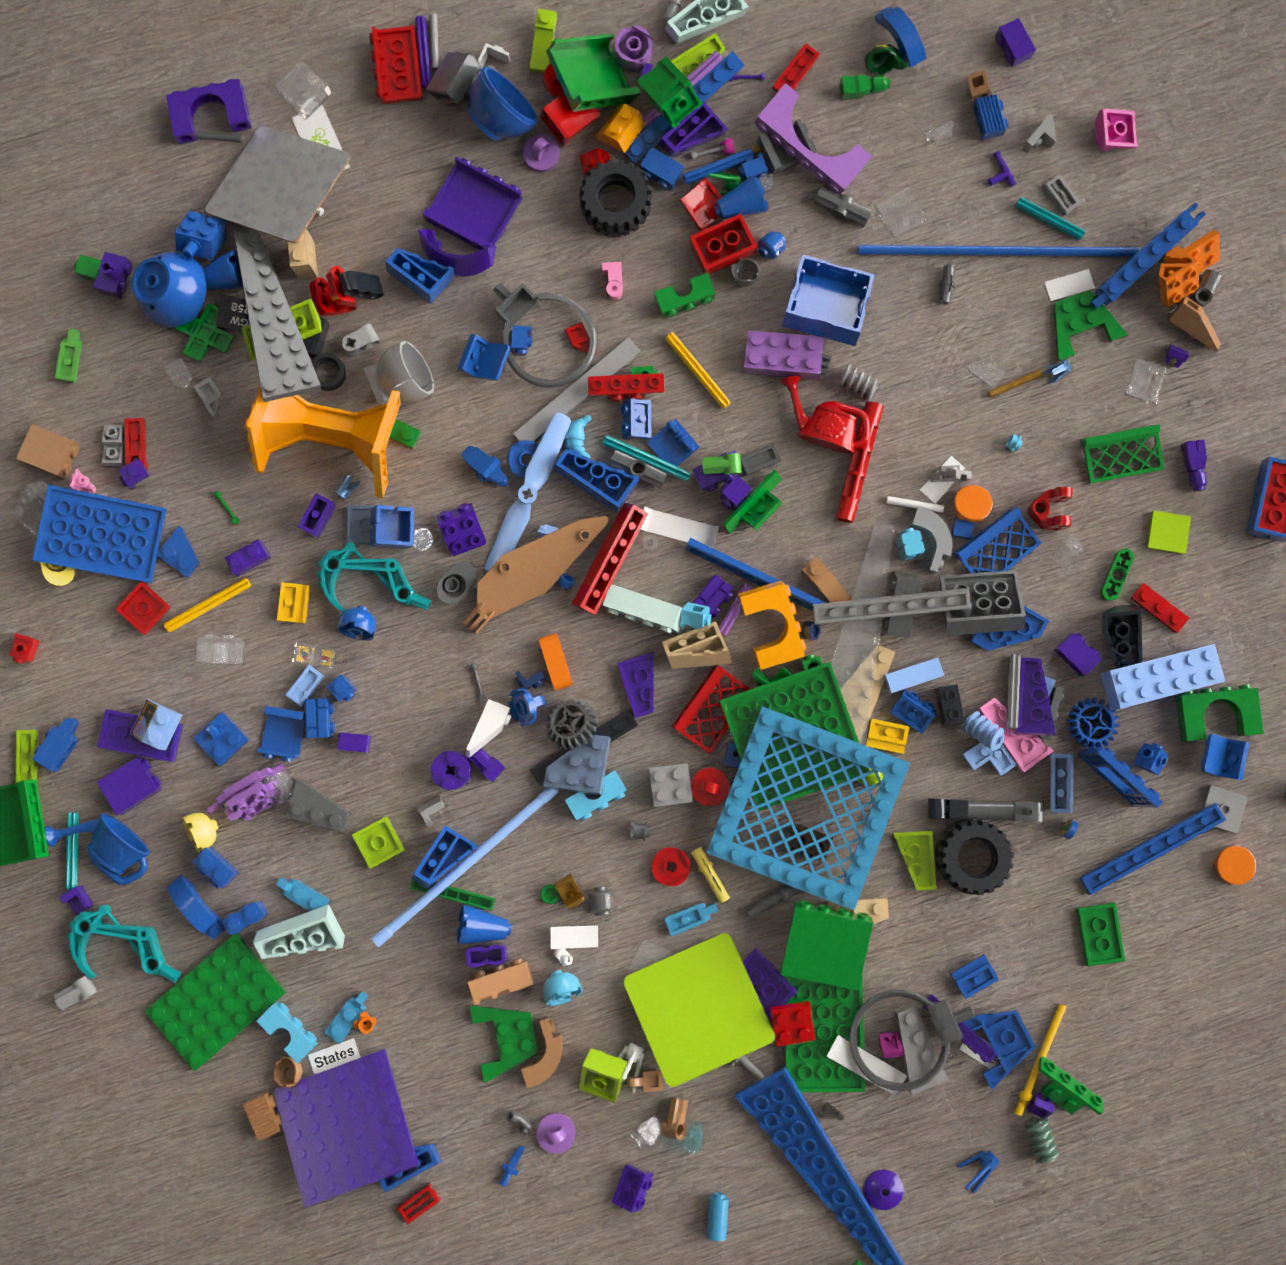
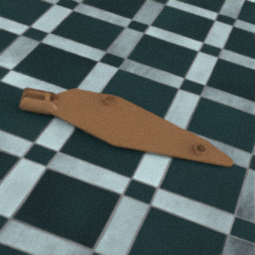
[462,516,609,635]

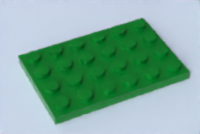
[145,933,286,1071]
[784,976,865,1093]

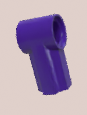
[467,748,505,782]

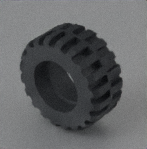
[580,159,651,237]
[935,820,1014,895]

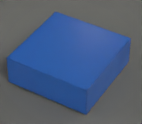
[951,516,974,539]

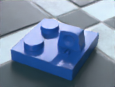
[194,712,250,766]

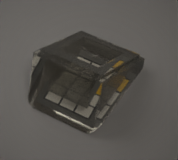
[818,1102,844,1121]

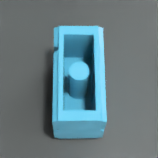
[895,528,925,561]

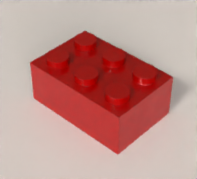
[689,214,757,275]

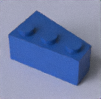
[385,248,454,304]

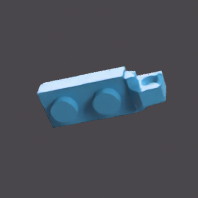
[276,877,330,911]
[663,903,718,936]
[324,991,369,1044]

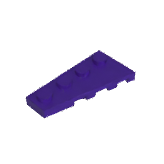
[1016,658,1057,736]

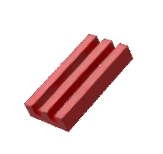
[397,1183,441,1224]

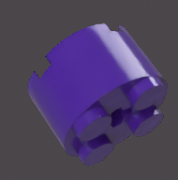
[431,751,472,790]

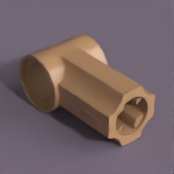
[661,1097,688,1140]

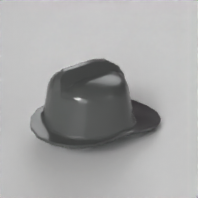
[436,562,477,604]

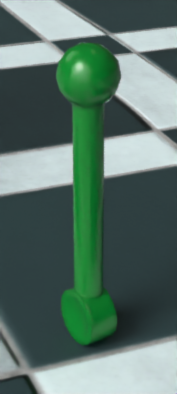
[214,491,240,525]

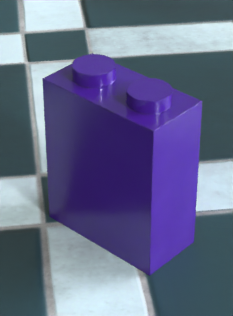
[97,757,162,815]

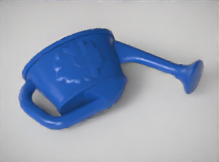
[45,814,150,885]

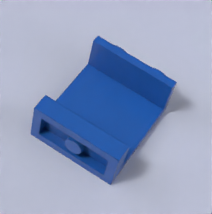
[257,706,305,762]

